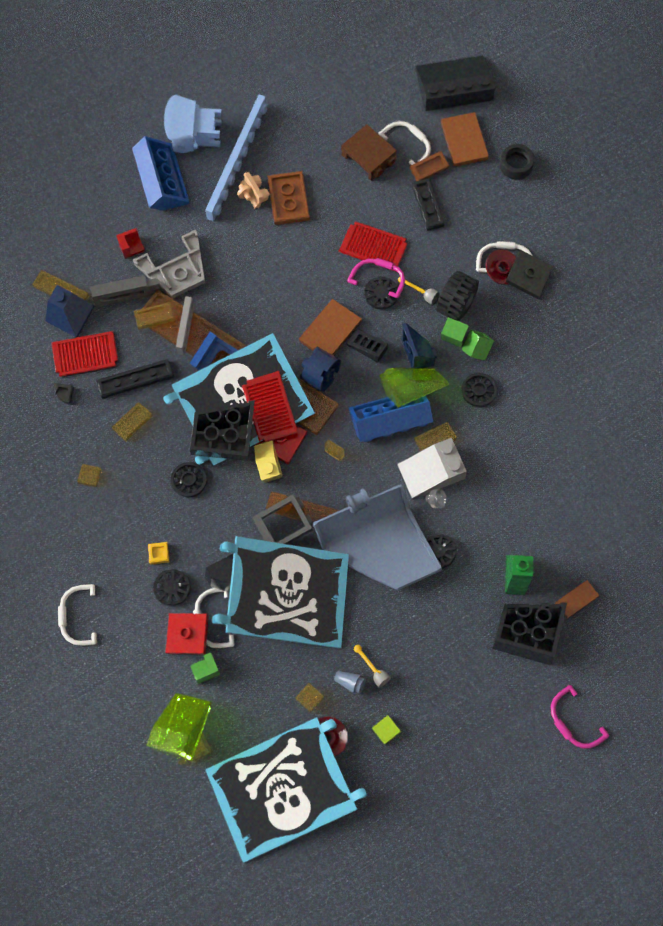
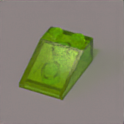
[379,367,449,407]
[146,693,212,762]

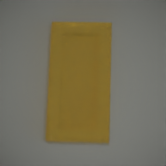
[134,302,175,330]
[111,402,152,442]
[414,422,457,452]

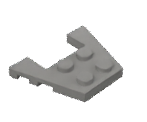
[133,230,205,298]

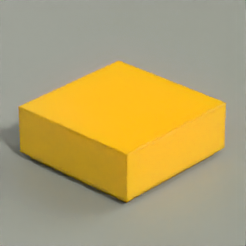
[148,542,170,565]

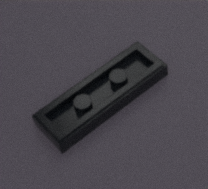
[412,178,444,231]

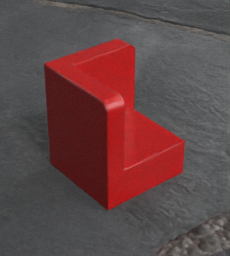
[116,228,145,259]

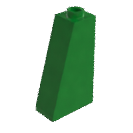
[505,555,533,595]

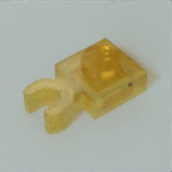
[173,733,212,765]

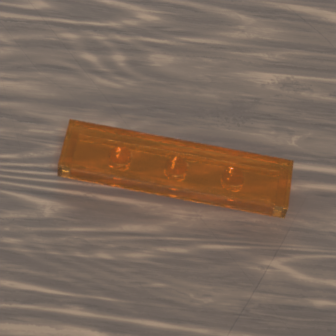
[266,491,340,522]

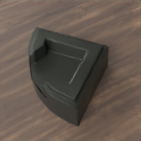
[54,383,74,405]

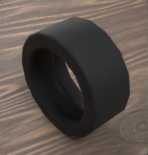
[500,144,535,180]

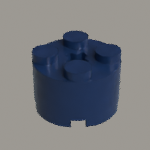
[300,346,341,391]

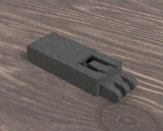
[91,275,162,307]

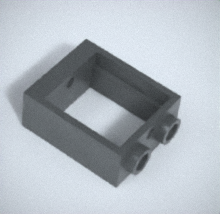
[252,495,313,545]

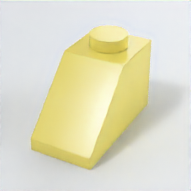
[254,441,283,483]

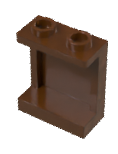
[341,124,397,181]

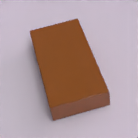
[409,151,449,181]
[555,580,599,619]

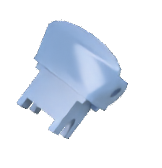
[164,95,222,153]

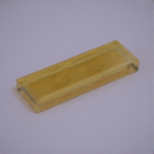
[32,270,89,301]

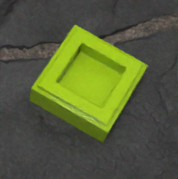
[372,716,401,745]

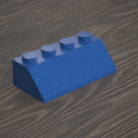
[132,136,190,211]
[348,388,433,442]

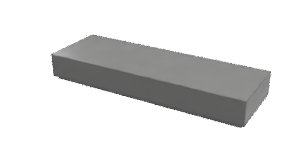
[176,296,194,355]

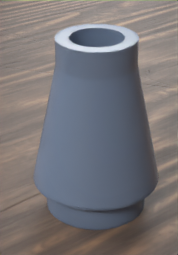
[334,670,366,694]

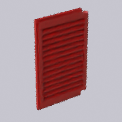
[339,221,408,272]
[51,331,118,377]
[242,371,298,442]

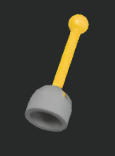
[398,277,439,305]
[354,645,391,688]

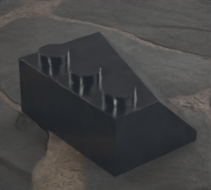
[190,400,255,461]
[492,602,567,665]

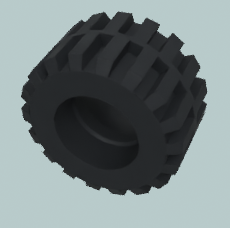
[437,270,479,321]

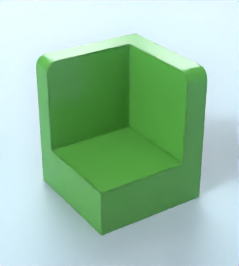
[441,317,468,347]
[462,329,494,360]
[191,653,220,684]

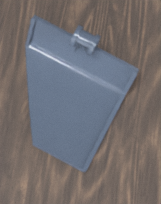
[313,484,442,590]

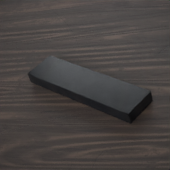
[96,359,174,399]

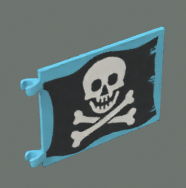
[163,333,315,466]
[212,536,349,648]
[205,717,367,863]

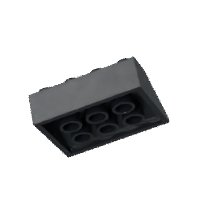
[415,55,495,111]

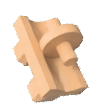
[237,172,269,209]

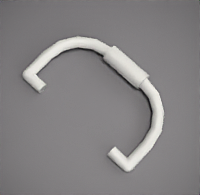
[379,121,431,165]
[476,241,533,273]
[58,584,97,646]
[193,588,235,648]

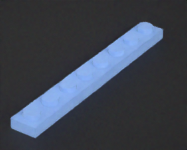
[205,95,268,221]

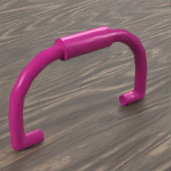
[347,258,405,298]
[551,685,609,748]

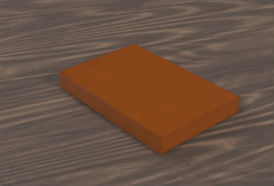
[441,112,489,167]
[267,171,310,225]
[299,299,362,355]

